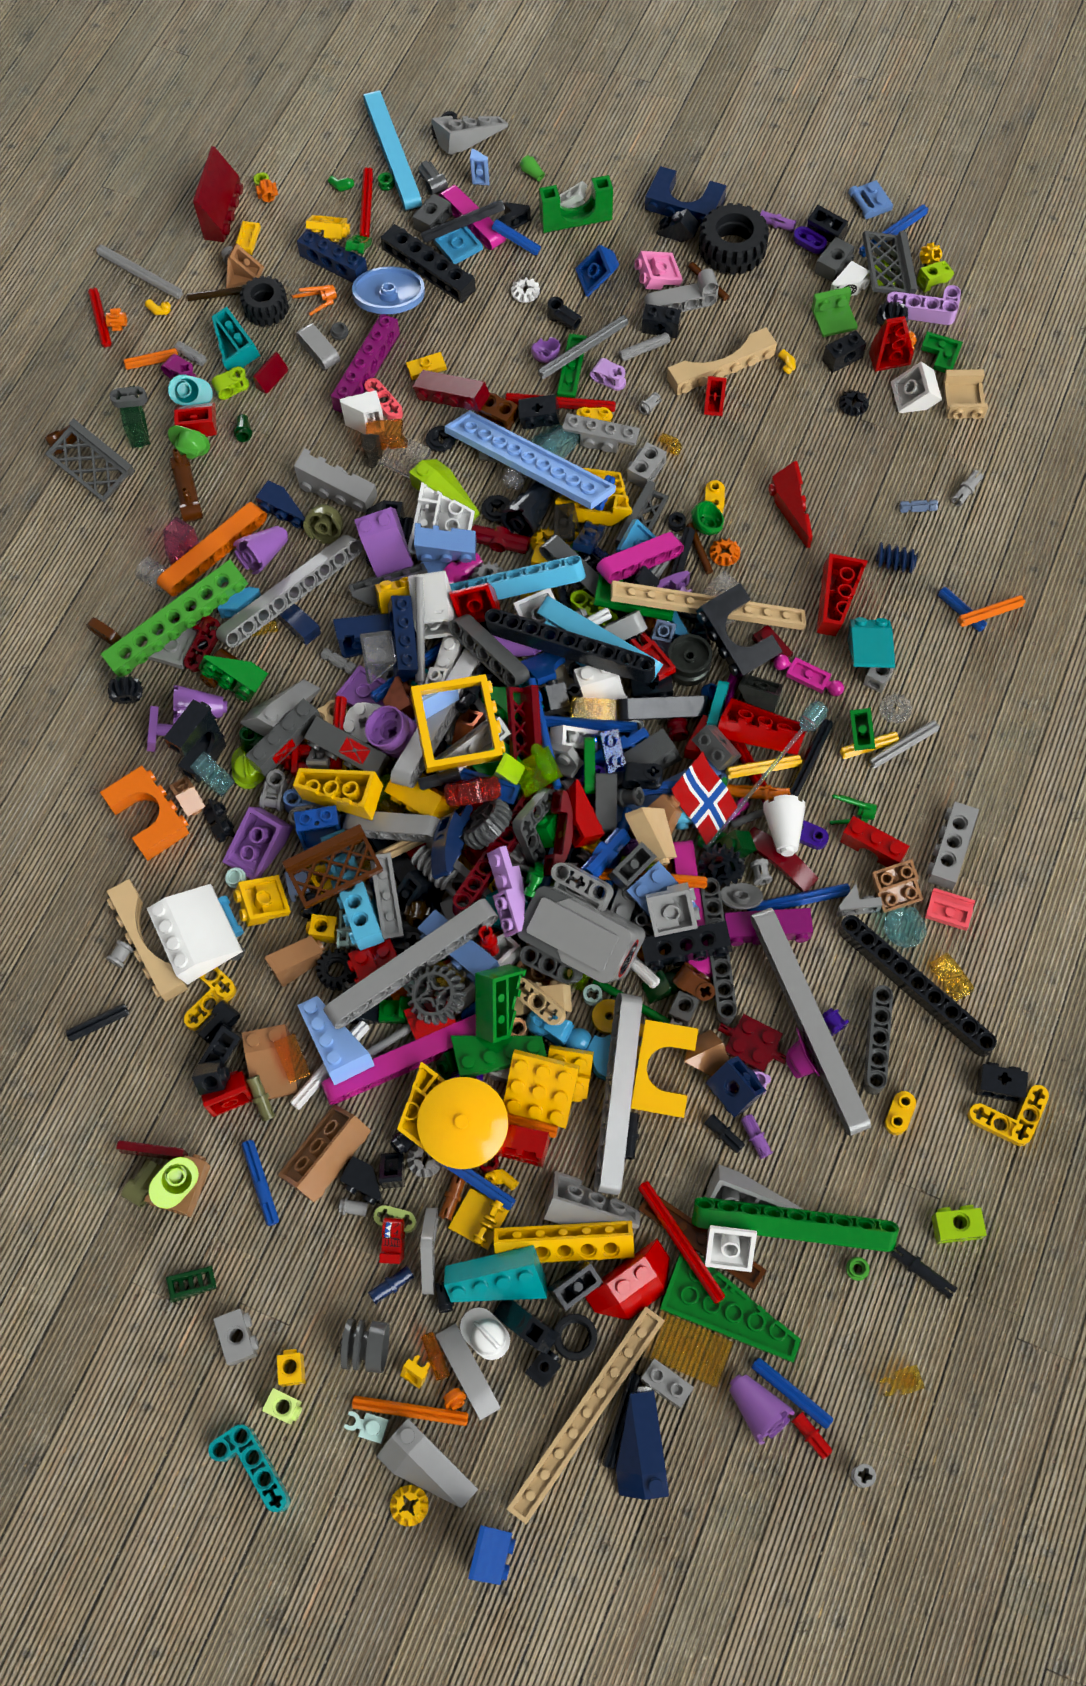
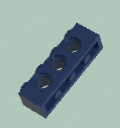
[297,229,368,283]
[387,596,418,680]

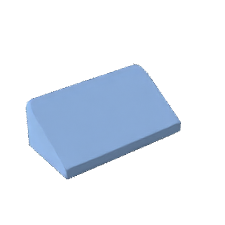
[470,149,490,186]

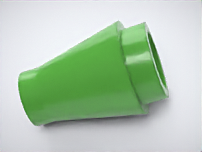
[520,155,545,182]

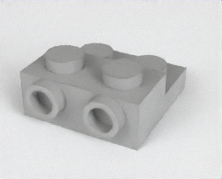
[646,882,700,937]

